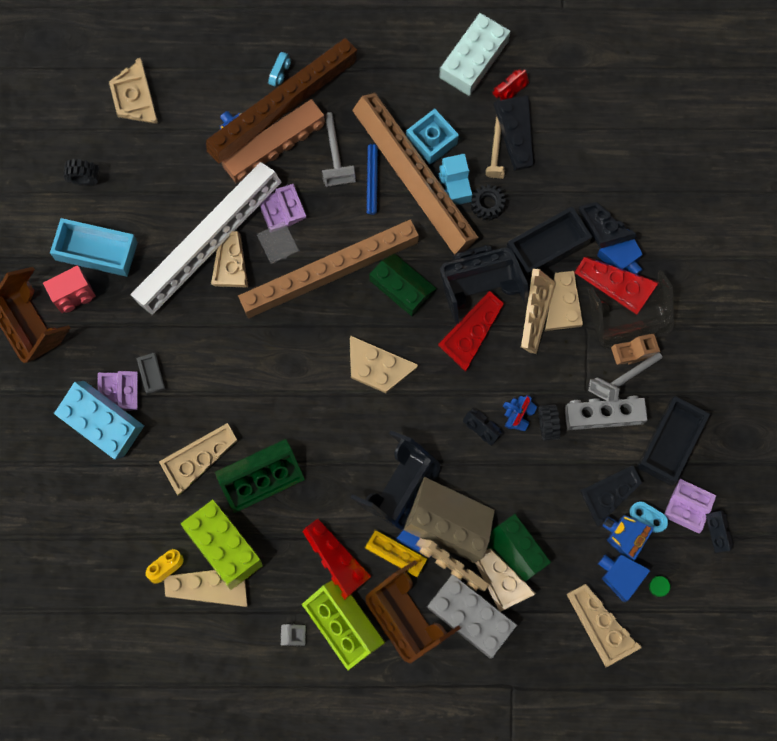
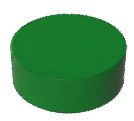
[649,576,670,597]

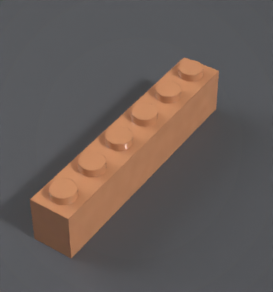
[222,99,325,183]

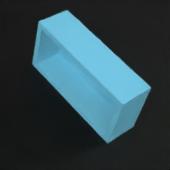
[50,218,138,277]
[54,381,144,459]

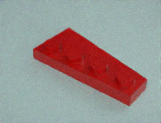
[574,256,659,314]
[438,291,503,371]
[303,519,371,600]

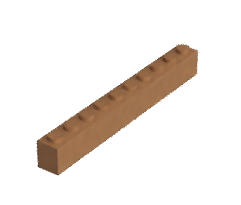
[352,93,478,255]
[238,219,419,319]

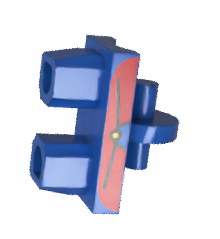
[503,395,537,431]

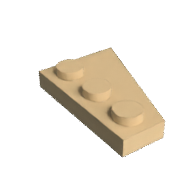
[211,231,248,287]
[545,271,583,331]
[476,548,536,612]

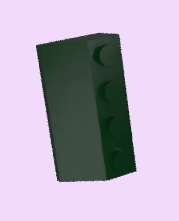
[215,439,305,513]

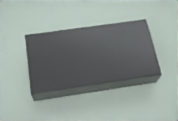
[136,353,166,395]

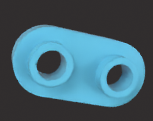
[269,52,291,87]
[630,502,668,533]

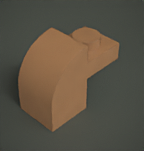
[611,334,660,365]

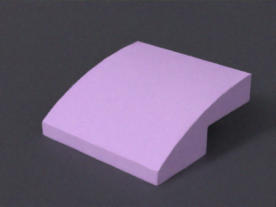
[259,184,306,233]
[97,371,137,411]
[664,479,716,534]

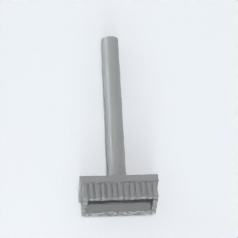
[322,112,355,186]
[588,353,662,402]

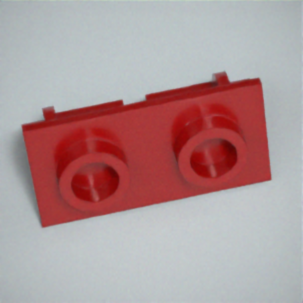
[493,70,529,100]

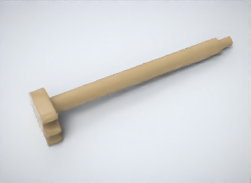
[486,116,505,179]

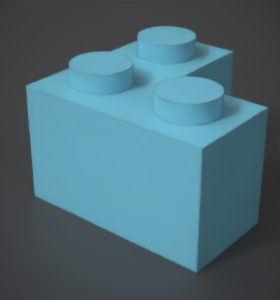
[439,154,472,205]

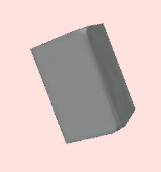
[281,624,306,646]

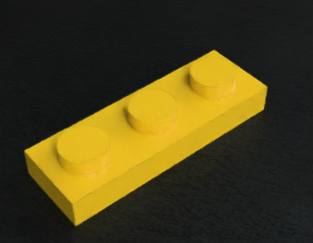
[365,530,427,577]

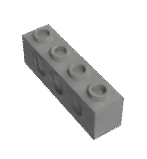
[565,396,647,430]

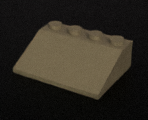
[404,477,494,563]

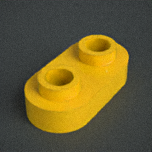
[146,549,183,583]

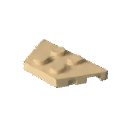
[109,58,158,123]
[350,336,418,393]

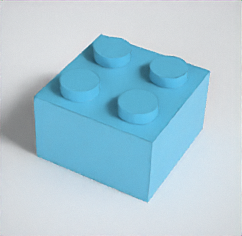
[406,109,459,165]

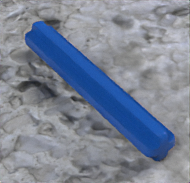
[367,144,378,214]

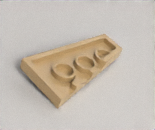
[521,269,556,354]
[159,423,238,496]
[416,538,489,591]
[164,570,248,607]
[567,584,641,667]

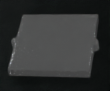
[257,221,299,264]

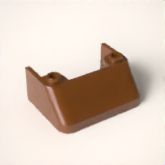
[0,267,71,363]
[366,561,461,663]

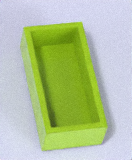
[181,500,263,591]

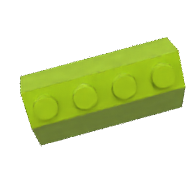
[302,581,385,670]

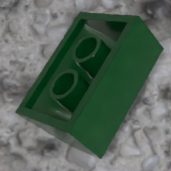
[369,253,437,316]
[487,514,551,582]

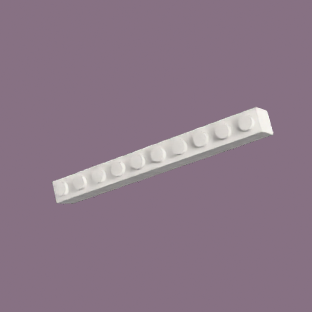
[130,162,281,315]

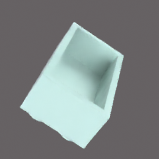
[440,13,510,96]

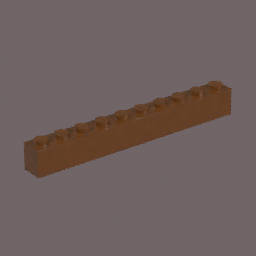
[206,38,357,164]

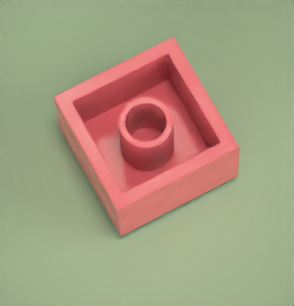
[43,265,96,313]

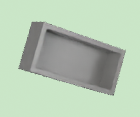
[427,574,517,658]

